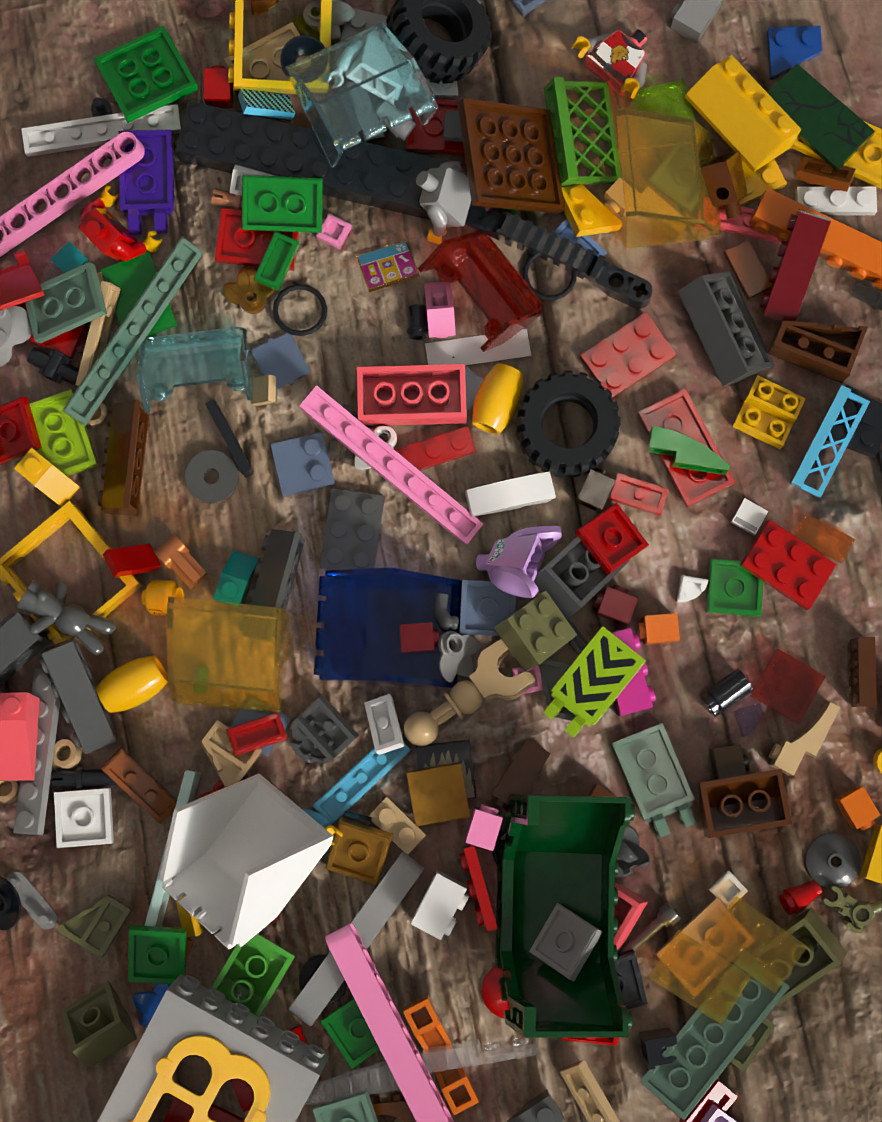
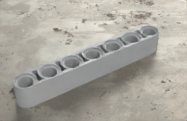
[288,851,425,1027]

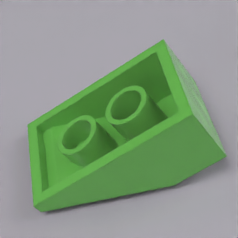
[211,933,295,1017]

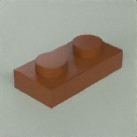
[796,156,856,192]

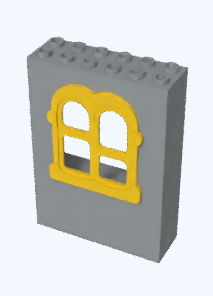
[97,974,329,1122]

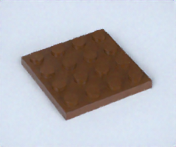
[457,98,565,214]

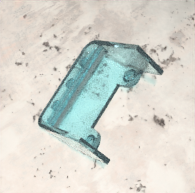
[136,327,253,413]

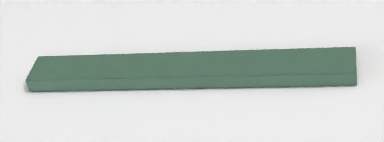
[62,237,204,426]

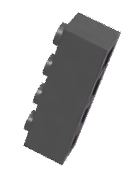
[40,637,119,754]

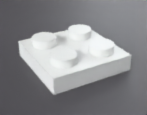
[54,788,114,848]

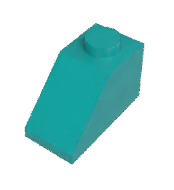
[213,551,260,610]

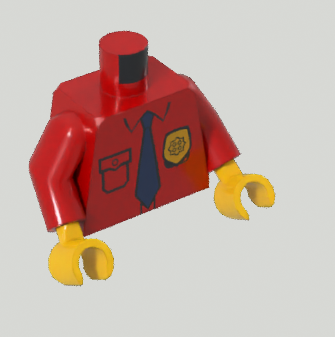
[78,186,163,262]

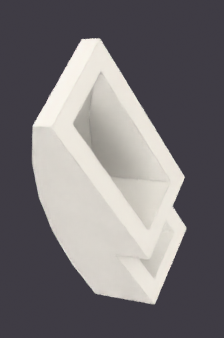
[465,472,556,517]

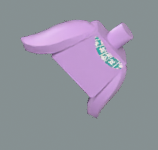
[476,526,562,598]

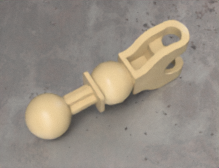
[404,639,536,746]

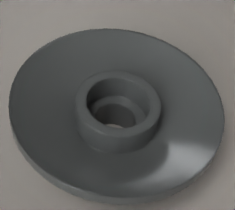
[805,833,861,889]

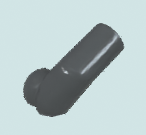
[433,593,459,631]

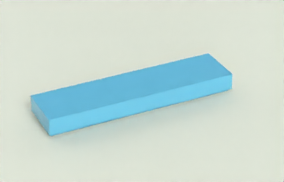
[312,743,411,824]

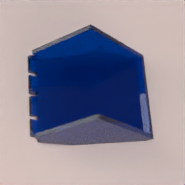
[314,568,462,688]

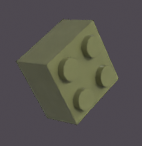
[494,590,577,671]

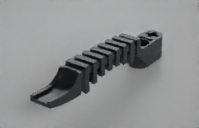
[465,202,653,309]

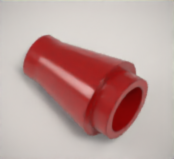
[779,880,822,915]

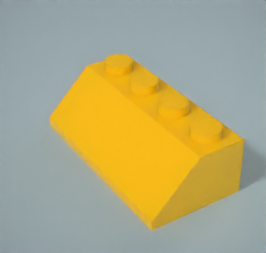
[685,55,801,172]

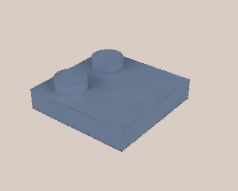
[271,432,335,497]
[460,579,516,636]

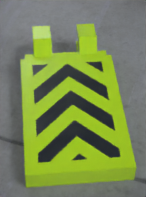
[543,626,646,737]

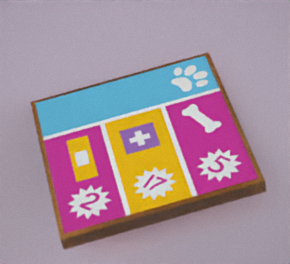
[356,240,420,292]

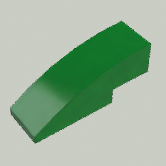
[646,426,730,475]

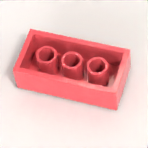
[357,364,467,426]

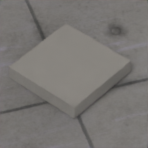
[529,903,602,981]

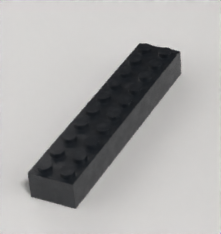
[175,101,446,220]

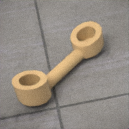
[0,739,81,804]

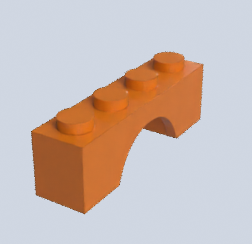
[403,994,479,1115]

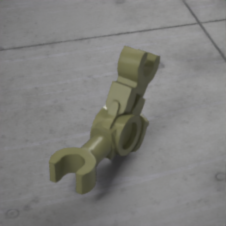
[821,884,882,933]

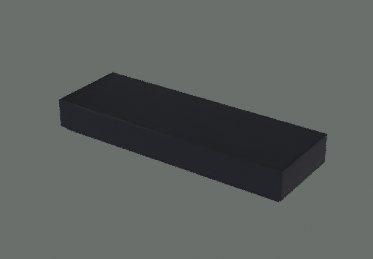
[205,400,254,478]

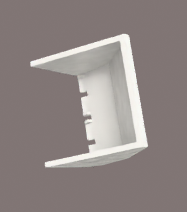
[159,774,333,949]

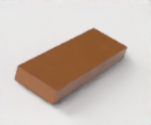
[101,748,177,824]

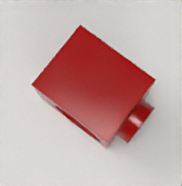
[204,65,233,108]

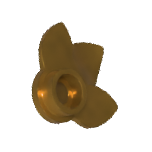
[223,266,275,314]

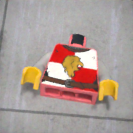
[571,29,647,99]

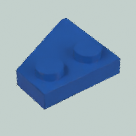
[767,26,822,80]

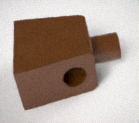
[701,151,747,219]

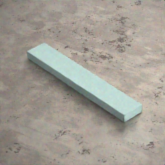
[145,770,201,927]

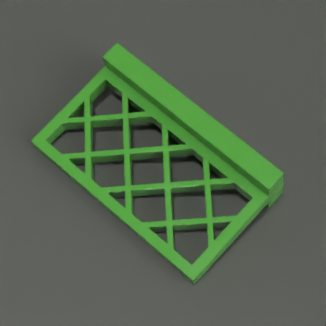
[544,77,622,187]

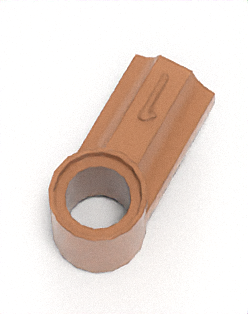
[154,534,208,589]

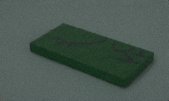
[767,64,875,171]

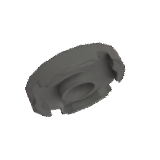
[185,450,239,504]

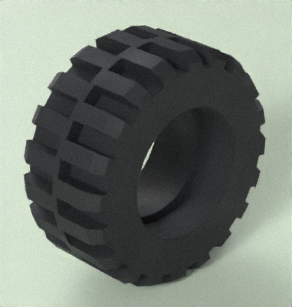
[385,0,491,84]
[516,370,621,478]

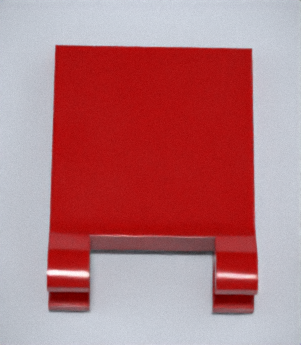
[0,250,44,311]

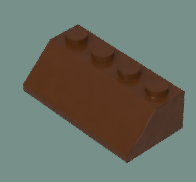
[98,400,150,516]

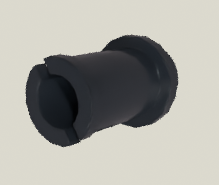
[407,304,428,340]

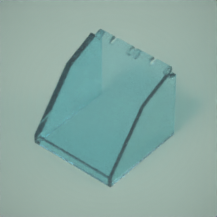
[285,22,438,168]

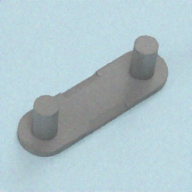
[7,872,58,929]

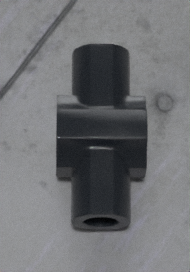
[27,347,79,386]

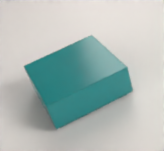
[50,241,89,273]

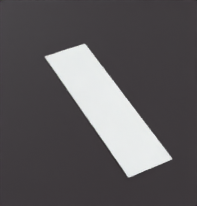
[425,329,531,365]

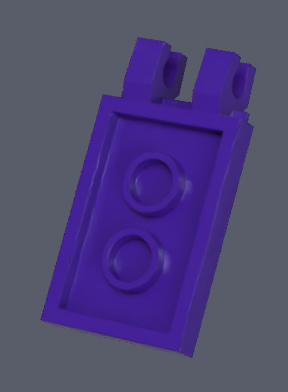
[118,130,175,234]

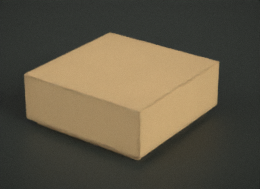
[251,375,276,406]

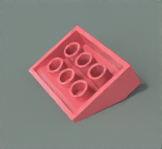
[0,692,40,781]

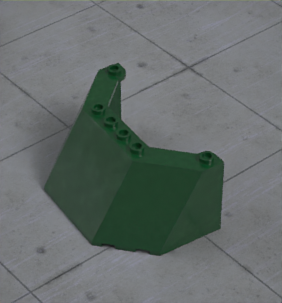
[495,793,635,1038]

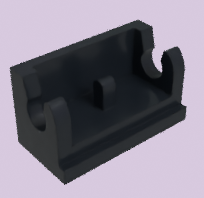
[639,1028,677,1070]

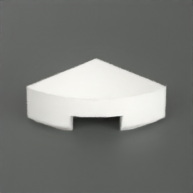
[676,575,708,602]

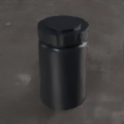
[699,669,753,717]

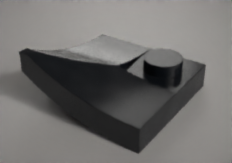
[826,385,882,459]

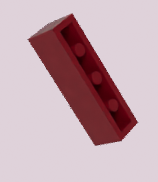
[760,209,831,321]

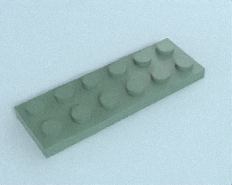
[640,950,790,1120]

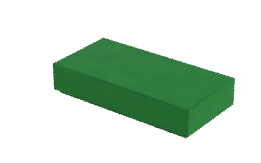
[253,231,300,292]

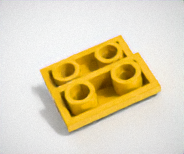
[732,375,806,450]

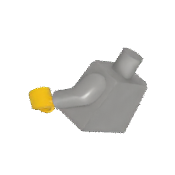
[416,161,471,245]

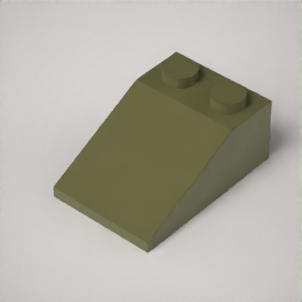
[751,907,847,1007]

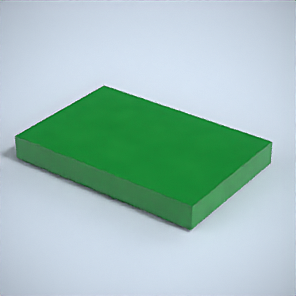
[242,175,323,233]
[99,251,178,338]

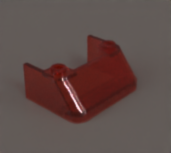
[417,231,544,352]

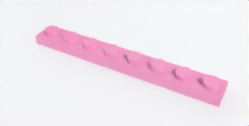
[298,385,483,545]

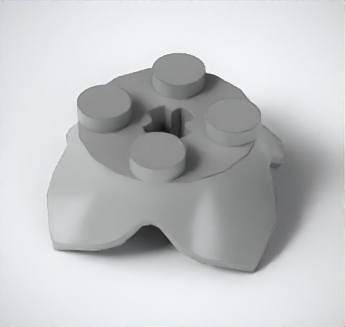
[0,306,33,367]

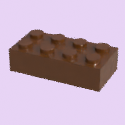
[848,637,877,707]

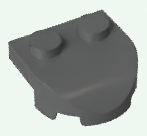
[291,695,359,764]

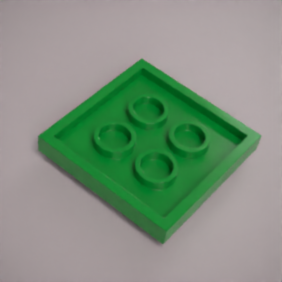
[93,26,199,123]

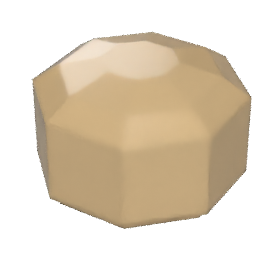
[87,403,108,427]

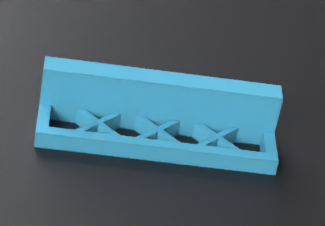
[791,385,870,498]

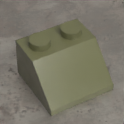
[61,982,137,1068]

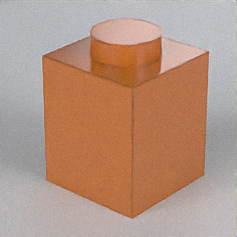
[638,613,680,645]
[834,786,881,831]

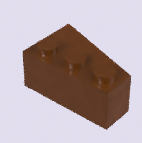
[767,321,868,384]

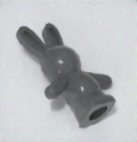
[16,581,116,655]

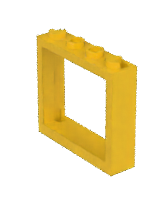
[228,0,332,96]
[0,501,143,644]

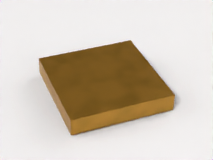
[406,762,470,827]
[325,817,393,885]

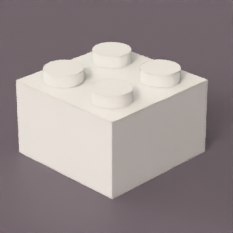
[411,870,469,940]

